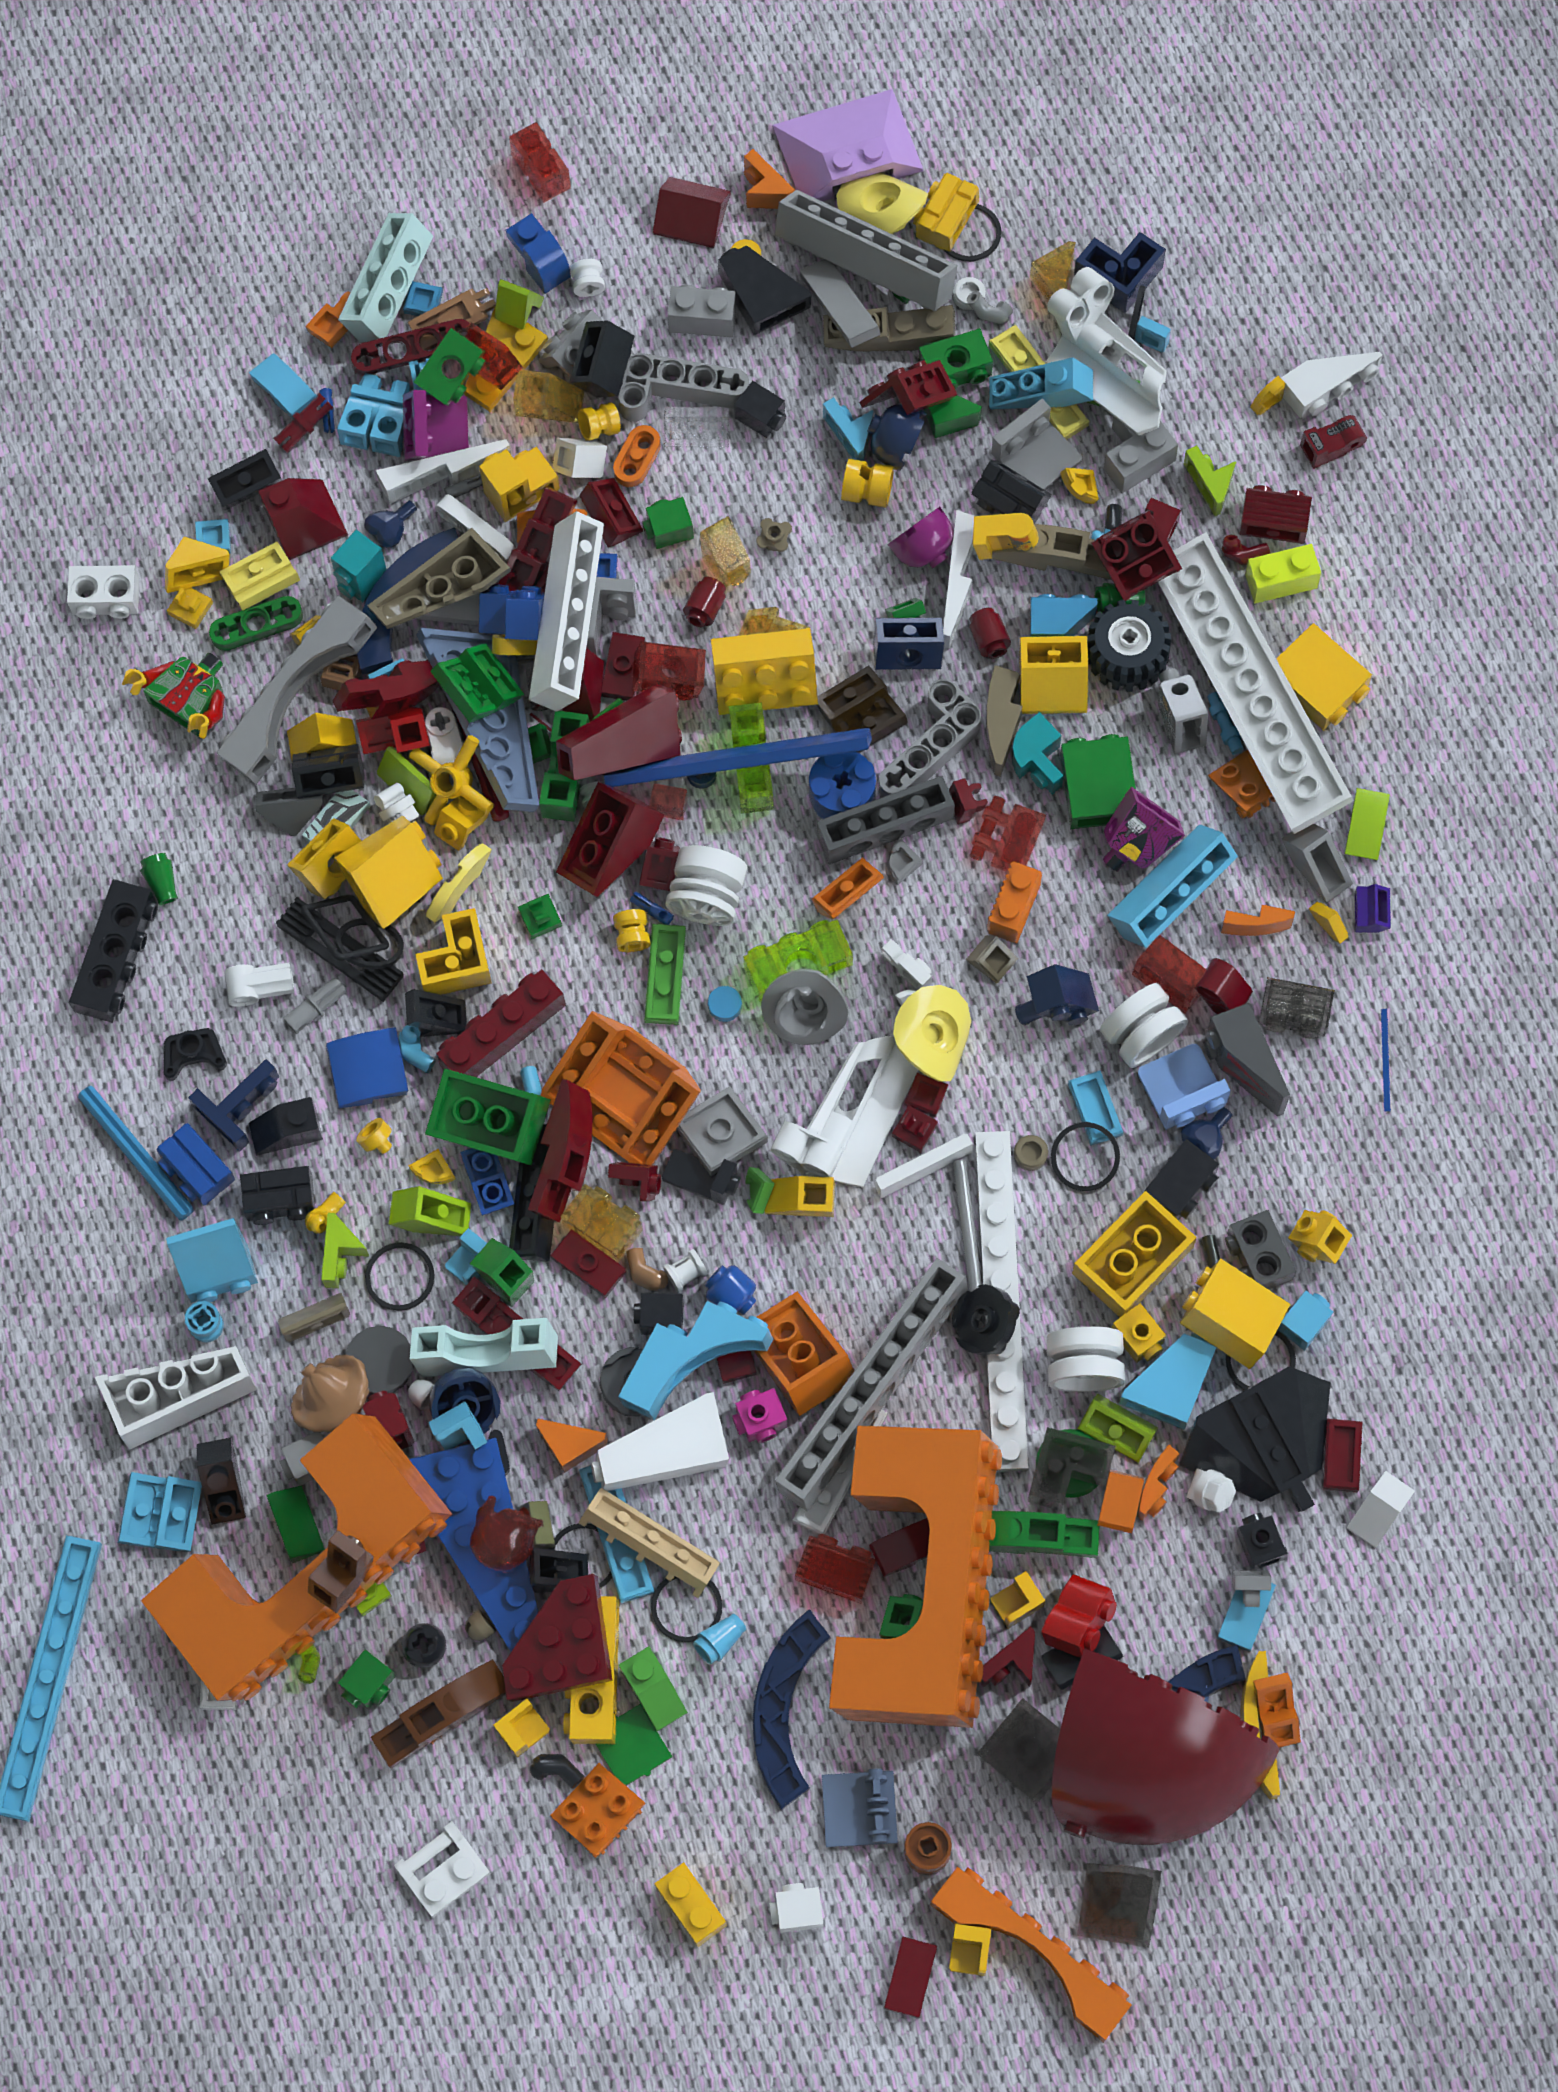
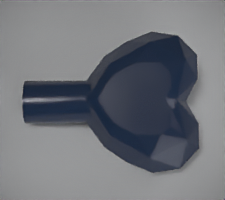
[364,500,417,548]
[1181,1107,1233,1159]

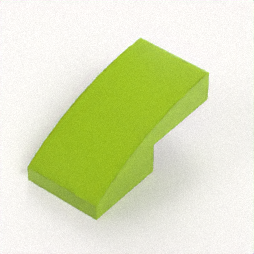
[1344,788,1390,860]

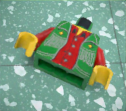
[122,653,225,739]

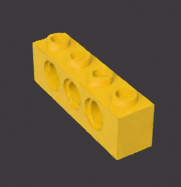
[563,1596,620,1744]

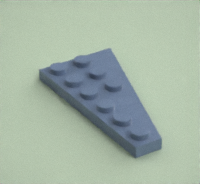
[416,628,539,812]

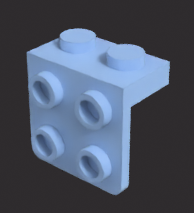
[1138,1044,1231,1130]

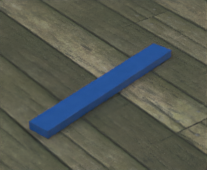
[604,728,872,787]

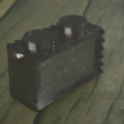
[1258,977,1335,1039]

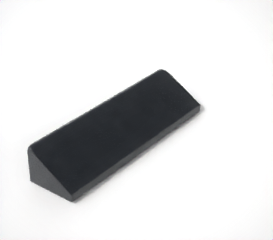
[509,1124,554,1262]

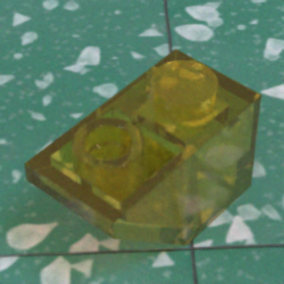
[513,369,585,423]

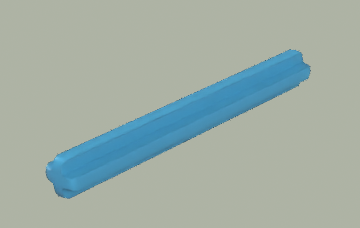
[78,1086,194,1220]

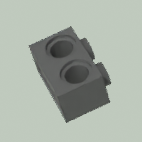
[1225,1210,1296,1290]

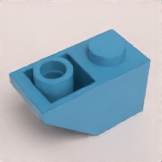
[1030,594,1097,637]

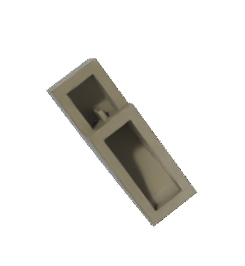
[986,665,1023,777]

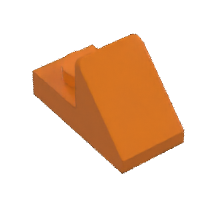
[744,149,795,209]

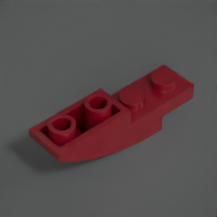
[332,659,440,719]
[528,1079,593,1223]

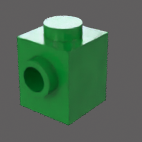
[642,497,694,549]
[338,1649,396,1710]

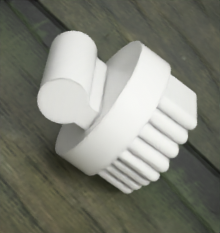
[374,783,419,824]
[1186,1468,1236,1513]

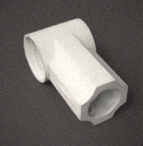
[225,962,295,1007]

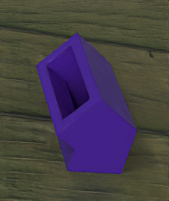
[1355,884,1391,933]

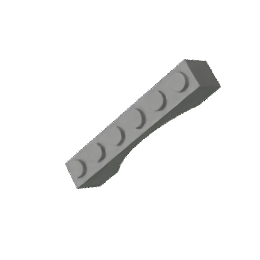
[217,595,377,785]

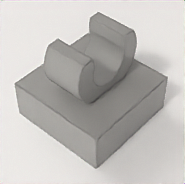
[1232,1570,1271,1607]

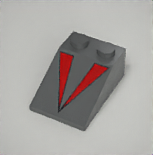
[1203,1003,1290,1116]

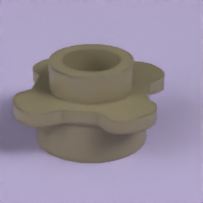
[756,518,792,552]

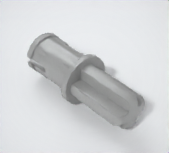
[283,978,346,1034]

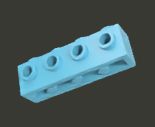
[1107,824,1238,948]

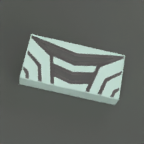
[302,790,371,842]

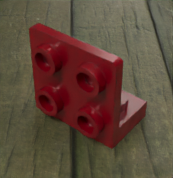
[859,360,958,415]

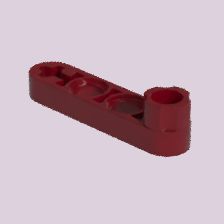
[351,319,474,377]

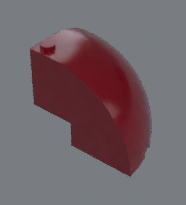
[1052,1648,1280,1845]

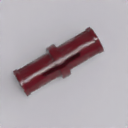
[273,393,334,453]

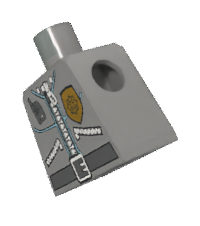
[1158,668,1208,754]

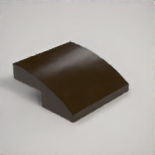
[816,665,908,753]

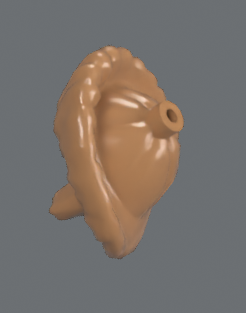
[291,1354,369,1433]

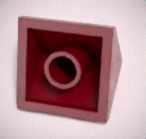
[653,177,731,248]

